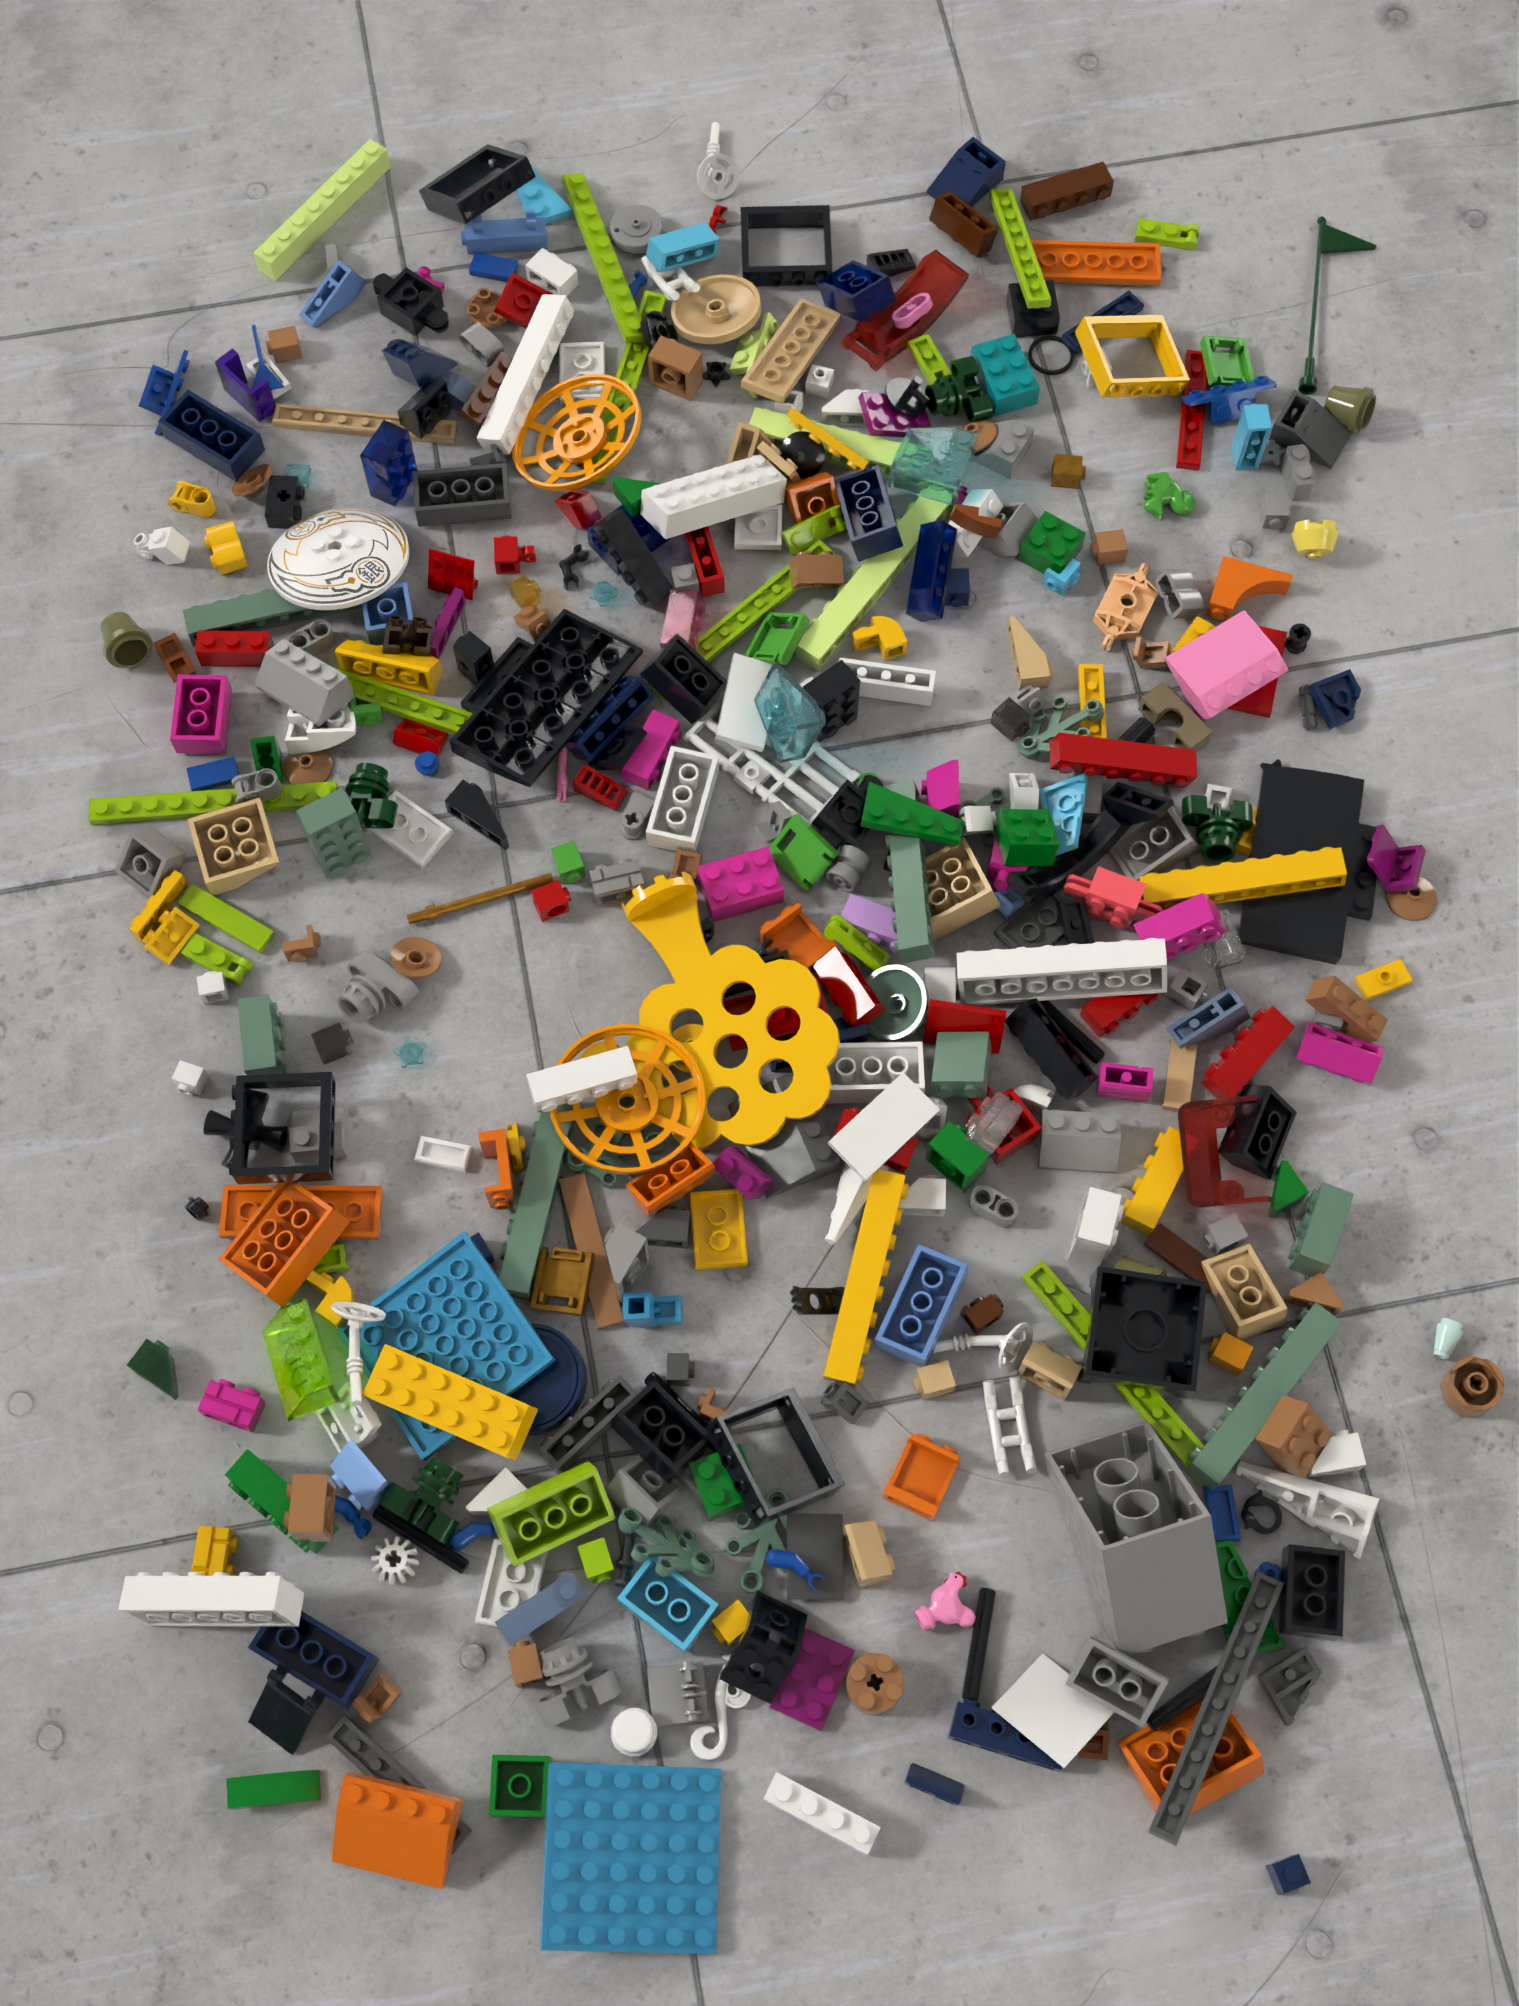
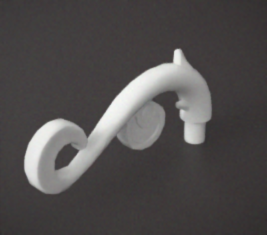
[690,1654,765,1761]

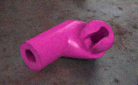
[418,266,445,294]

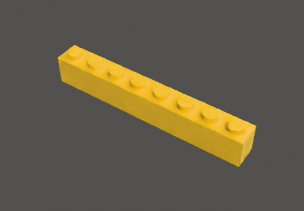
[1139,847,1347,911]
[823,1169,909,1387]

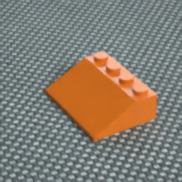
[218,1182,350,1308]
[1117,1697,1265,1815]
[332,1772,464,1889]

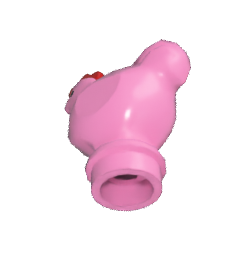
[914,1572,976,1632]

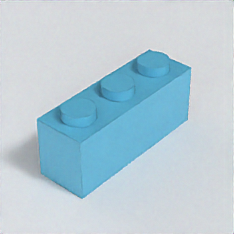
[646,223,719,273]
[1231,404,1272,470]

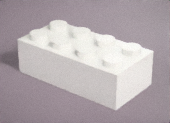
[646,746,719,852]

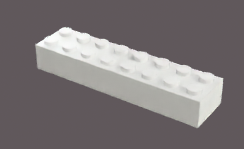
[957,938,1167,1005]

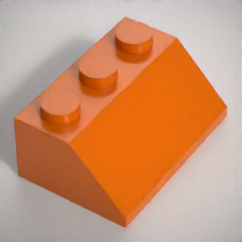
[626,1142,715,1219]

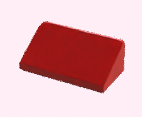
[393,718,449,757]

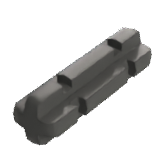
[1299,684,1318,731]

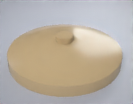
[671,274,762,344]

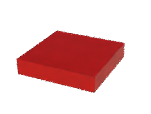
[493,272,552,329]

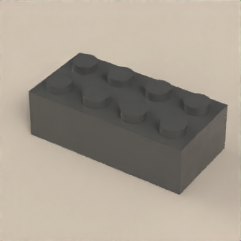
[412,463,512,527]

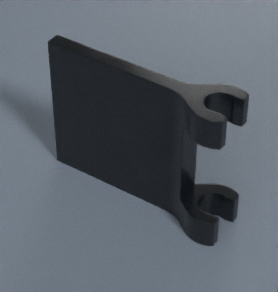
[248,1662,326,1755]

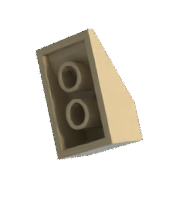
[1201,1244,1288,1340]

